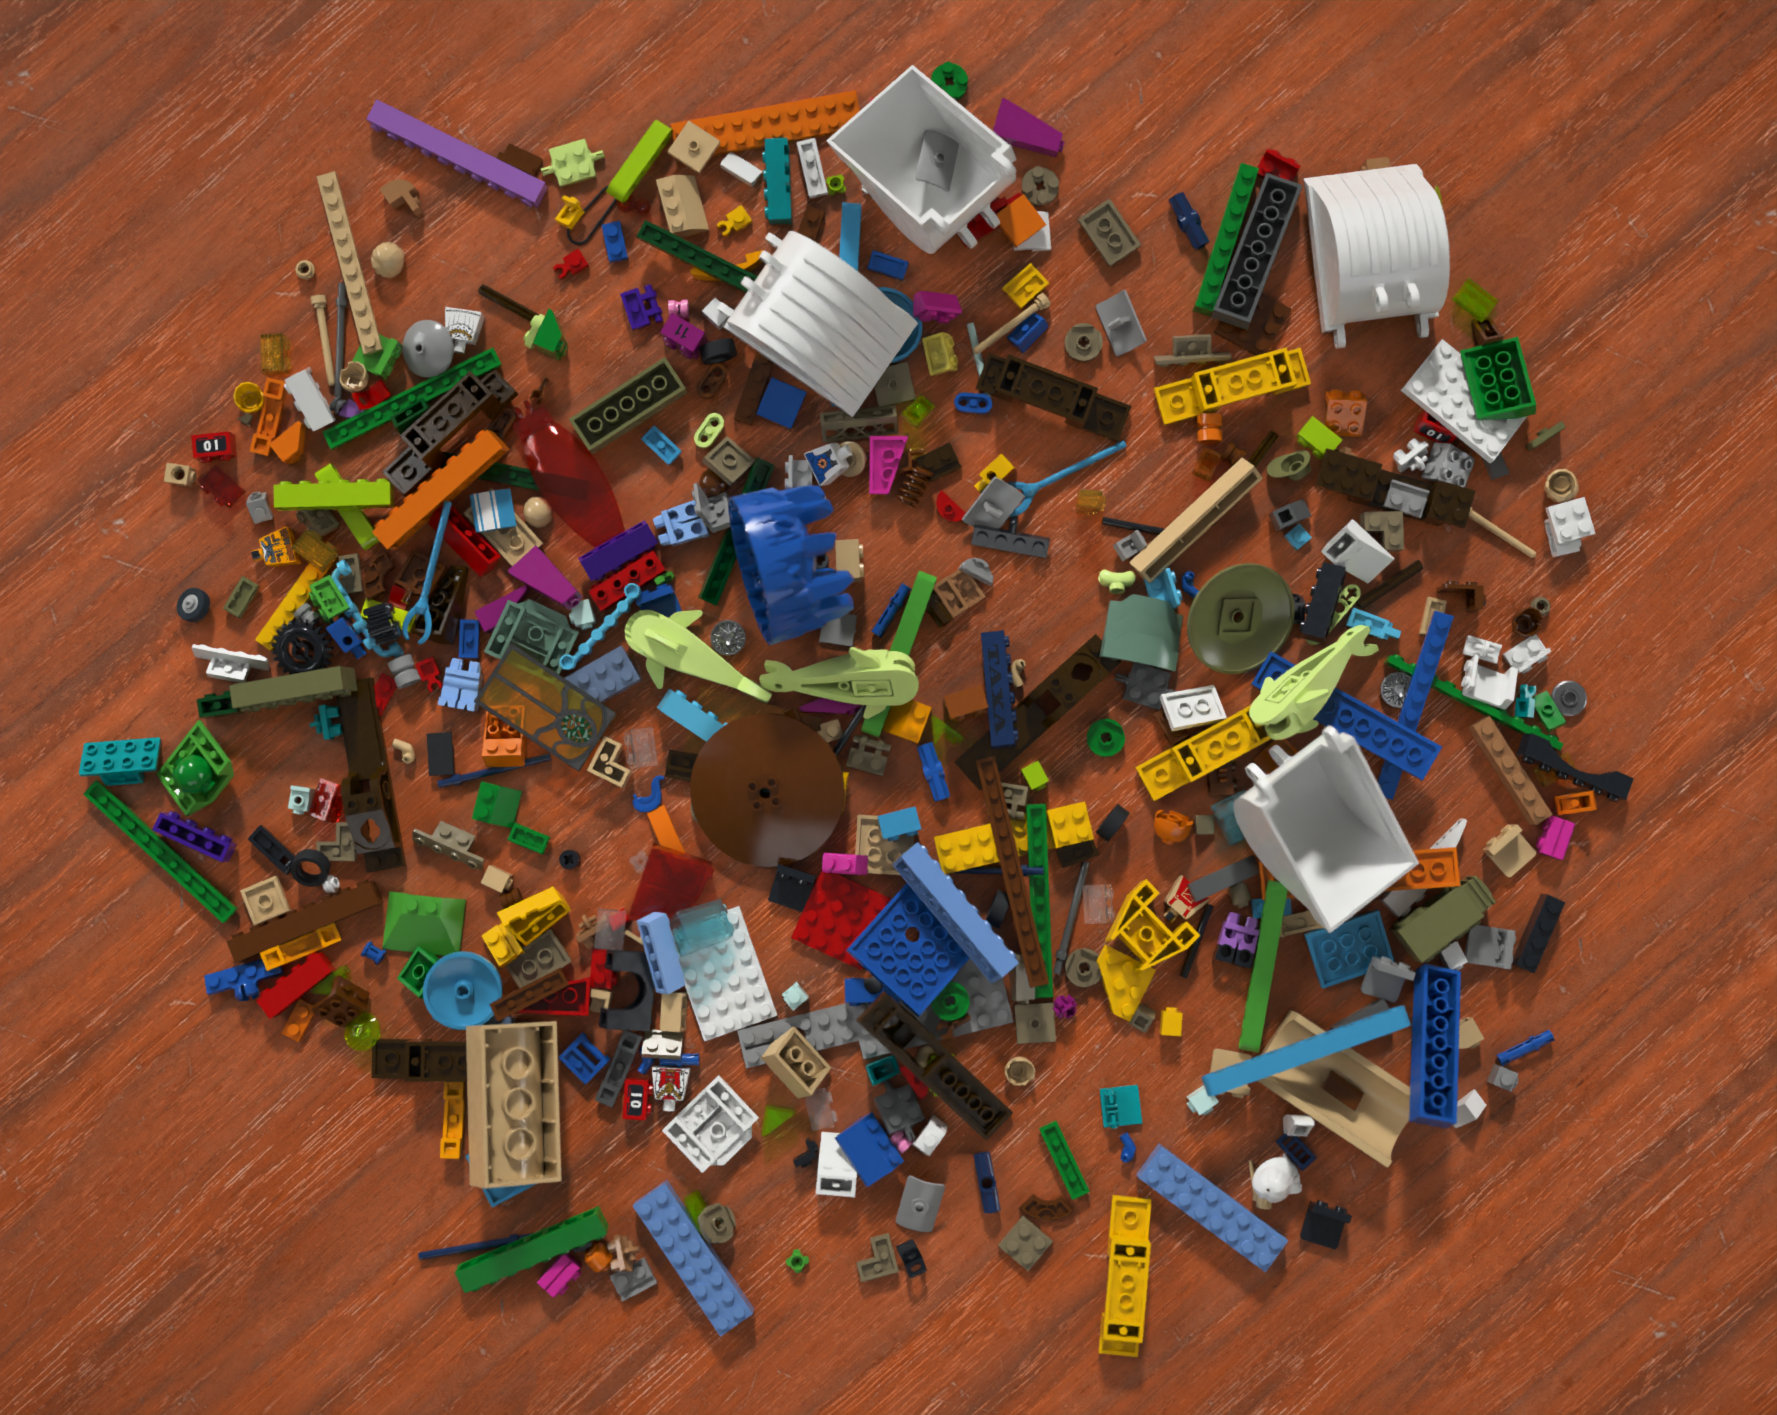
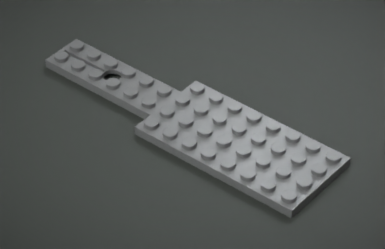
[737,959,1014,1068]

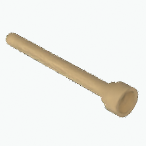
[973,293,1051,354]
[310,295,335,386]
[1468,507,1536,558]

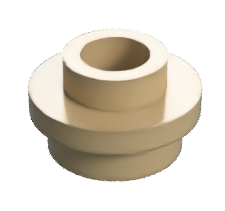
[296,260,315,280]

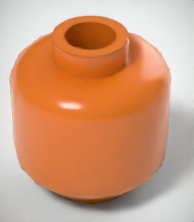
[584,1243,613,1272]

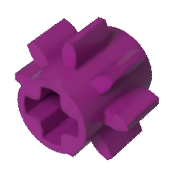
[1052,995,1077,1019]

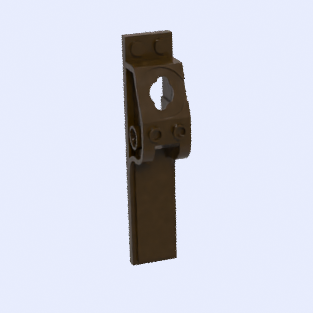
[954,634,1121,791]
[336,677,406,873]
[856,991,1013,1141]

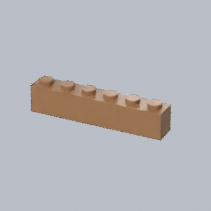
[1467,716,1552,825]

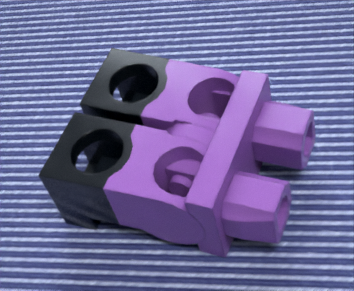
[1212,912,1259,969]

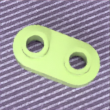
[523,314,545,350]
[694,413,725,449]

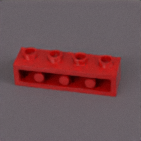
[428,505,501,577]
[588,551,667,613]
[256,952,336,1019]

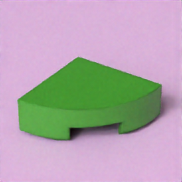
[654,571,675,586]

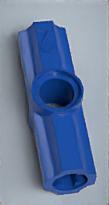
[917,742,950,801]

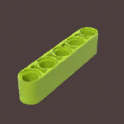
[606,120,673,203]
[314,463,380,551]

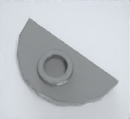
[958,558,994,586]

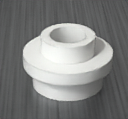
[322,874,340,894]

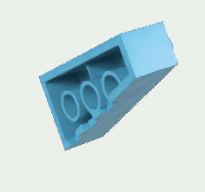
[657,688,728,742]

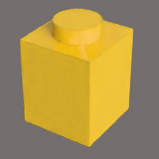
[1159,1007,1183,1036]

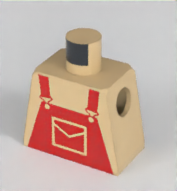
[1163,875,1210,923]

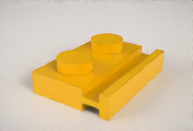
[1002,263,1049,310]
[482,923,525,968]

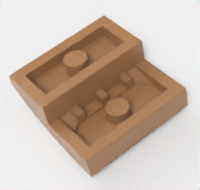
[934,570,986,618]

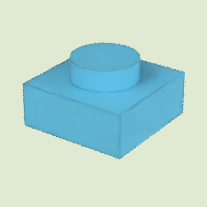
[1284,523,1312,551]

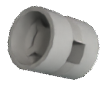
[388,654,421,689]

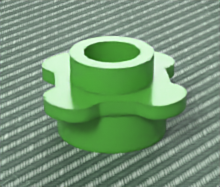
[786,1249,809,1273]

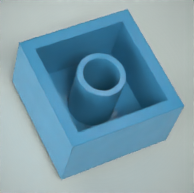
[878,806,921,842]

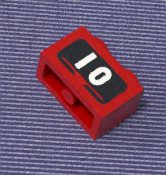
[1413,410,1457,444]
[191,431,237,464]
[622,1078,653,1120]

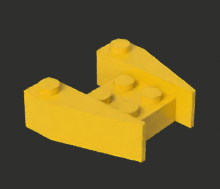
[1105,879,1200,973]

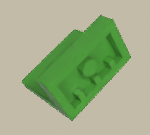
[308,575,350,625]

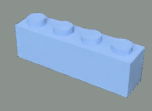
[637,912,686,994]

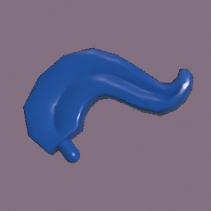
[632,776,665,812]

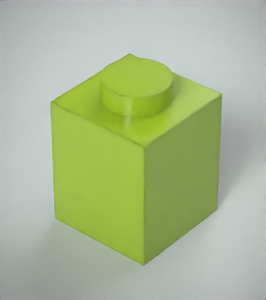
[1020,761,1049,792]

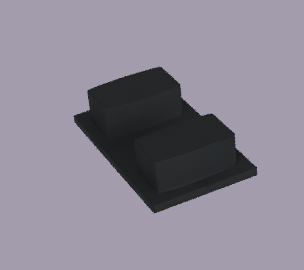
[426,732,454,776]

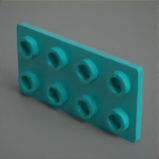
[79,737,161,786]

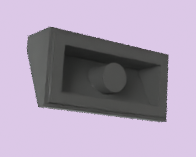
[1481,452,1509,481]

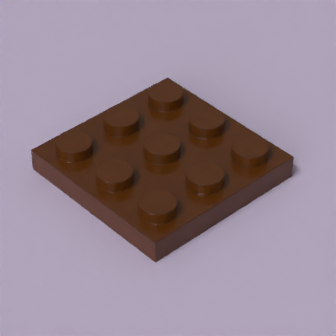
[1213,293,1291,356]

